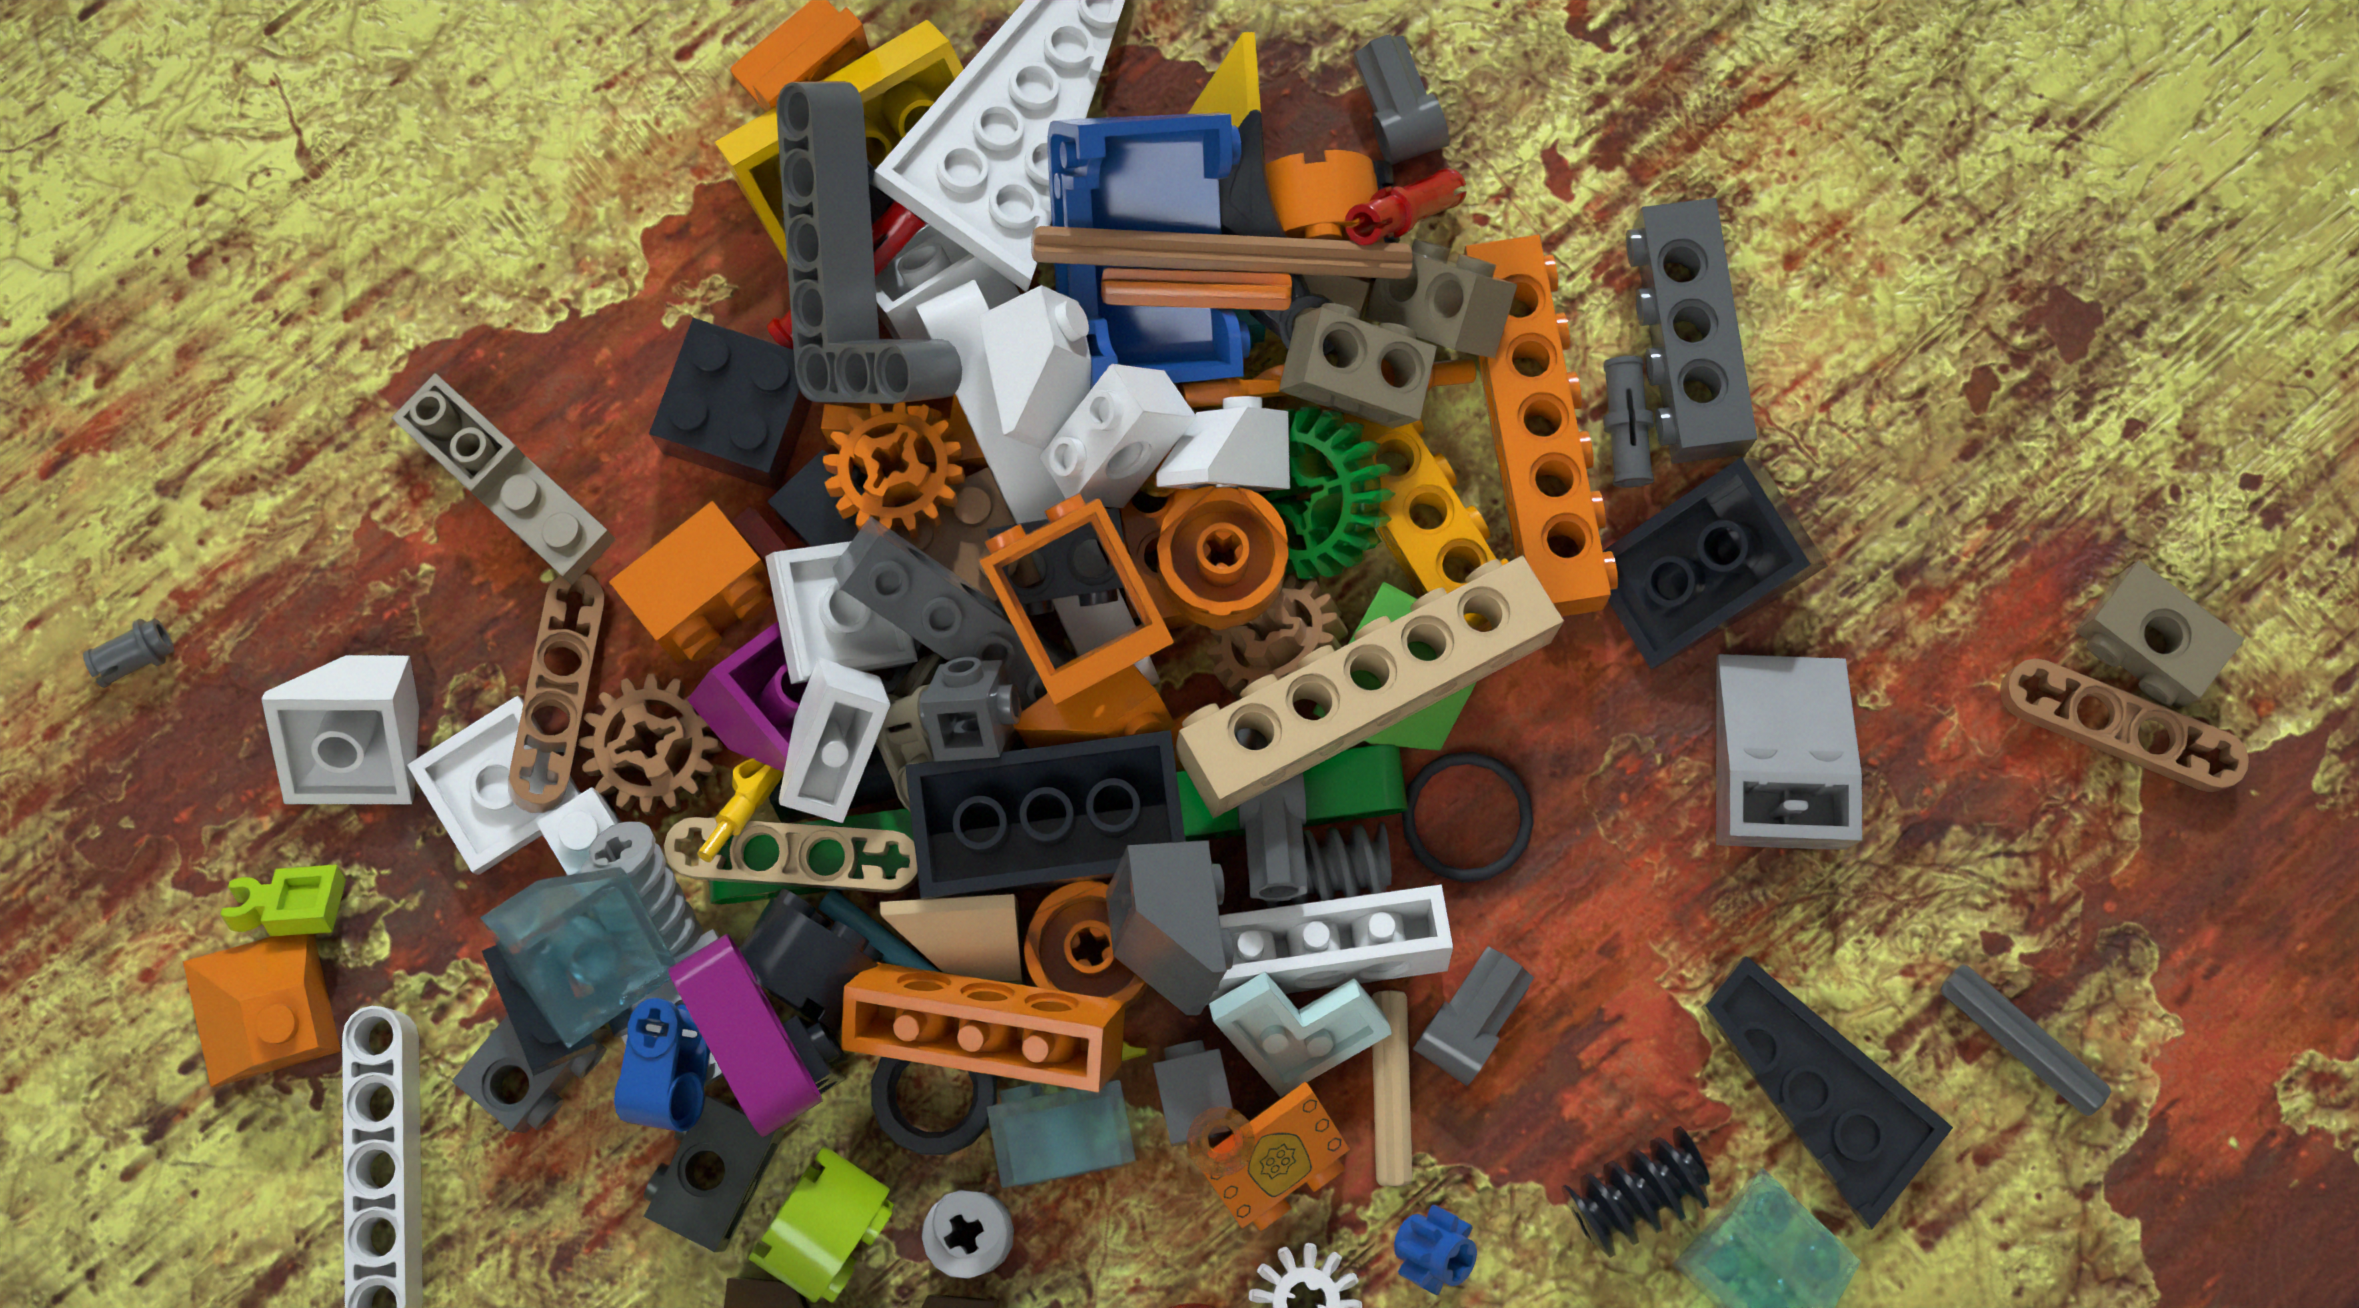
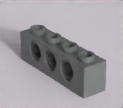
[1626,198,1757,464]
[832,516,1077,711]

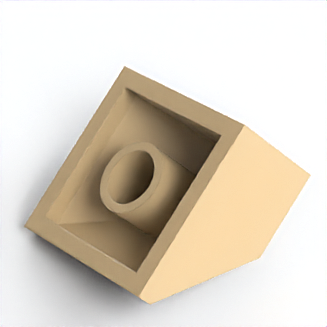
[880,894,1025,985]

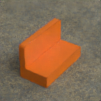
[731,0,869,112]

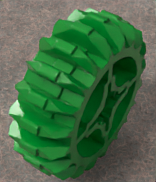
[1256,406,1396,580]

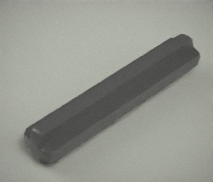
[1940,964,2111,1116]

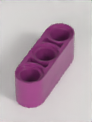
[668,934,823,1138]

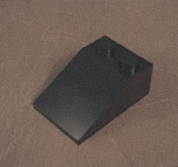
[1603,457,1828,669]

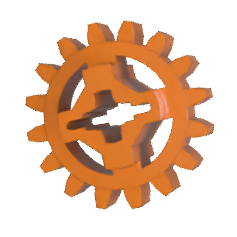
[823,402,965,538]

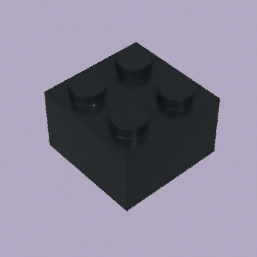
[649,318,813,491]

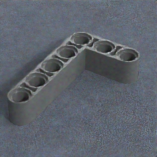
[776,81,962,403]

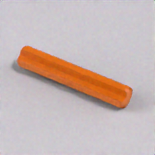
[1101,266,1292,311]

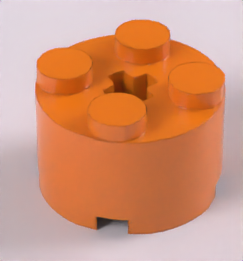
[1266,150,1385,243]
[1157,485,1289,630]
[1024,880,1149,1010]

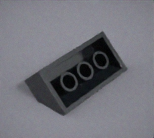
[905,730,1186,899]

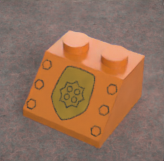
[1195,1081,1350,1232]

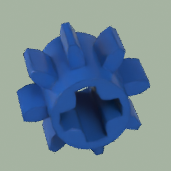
[1394,1205,1477,1295]

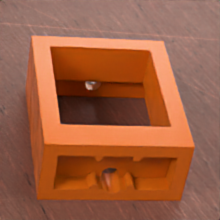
[979,493,1174,705]

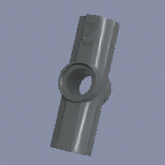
[1235,728,1308,902]

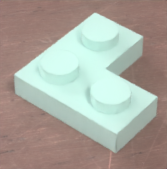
[1209,972,1392,1097]

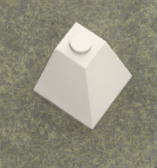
[978,285,1091,450]
[262,655,419,804]

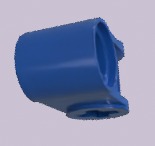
[614,998,711,1132]

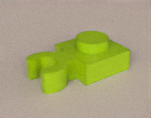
[220,865,346,936]

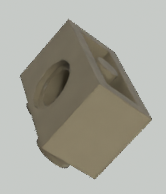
[2075,560,2245,710]

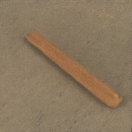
[1031,226,1413,279]

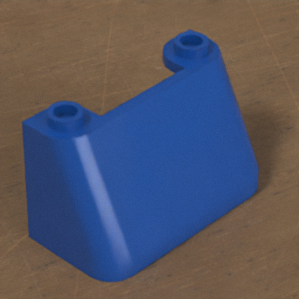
[1047,113,1250,389]

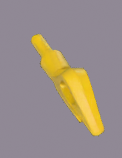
[697,758,784,863]

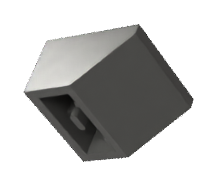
[1106,841,1234,1015]

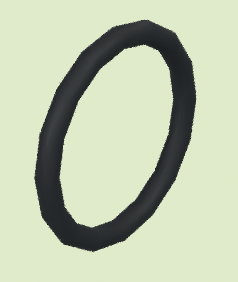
[1401,751,1534,883]

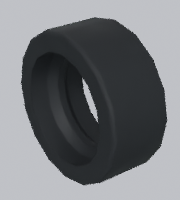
[871,1057,997,1155]

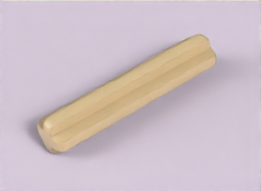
[1372,991,1413,1186]

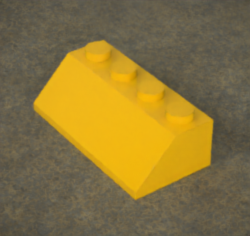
[714,20,964,263]

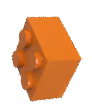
[609,500,772,665]

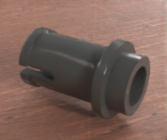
[83,618,174,688]

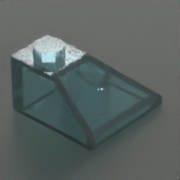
[480,867,676,1048]

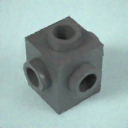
[920,657,1021,762]

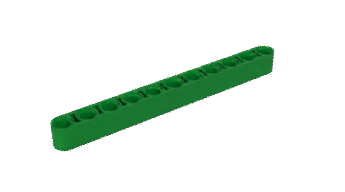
[704,745,1409,905]

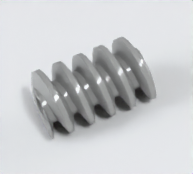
[579,822,703,967]
[922,1190,1014,1278]

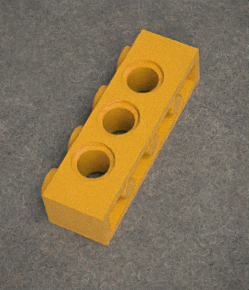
[1344,413,1509,632]

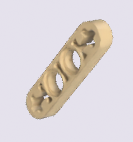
[664,817,919,893]

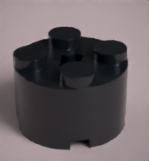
[739,888,885,1036]

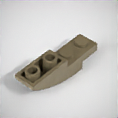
[391,373,616,585]

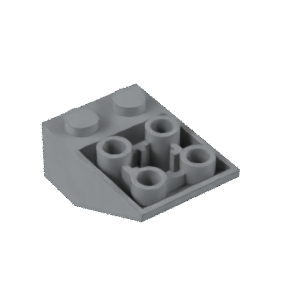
[1716,654,1862,850]

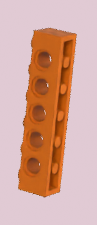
[1463,234,1618,617]

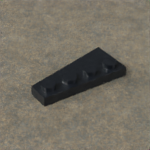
[1701,956,1953,1230]

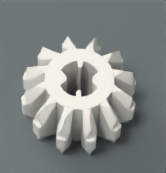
[1249,1243,1362,1308]

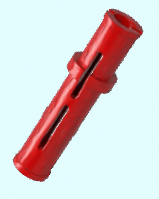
[1345,168,1467,246]

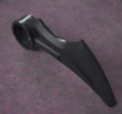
[1219,109,1335,356]

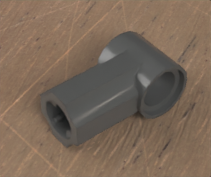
[1353,34,1450,166]
[1413,946,1535,1086]

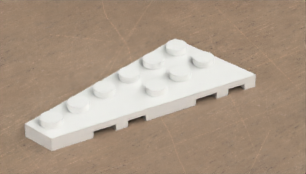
[872,0,1125,292]

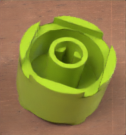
[748,1145,894,1303]

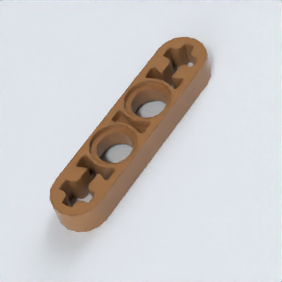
[508,573,604,813]
[2000,658,2249,792]

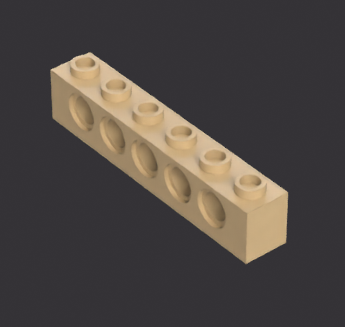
[1174,555,1564,819]

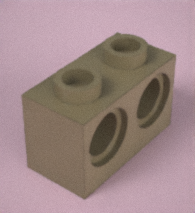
[1364,239,1517,358]
[1279,303,1437,429]

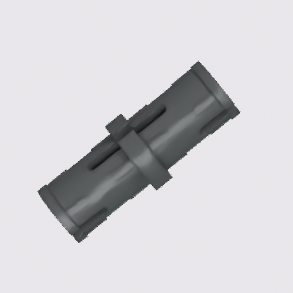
[1603,356,1654,488]

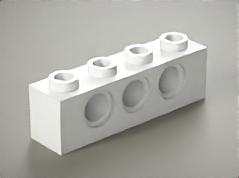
[1206,885,1453,1005]

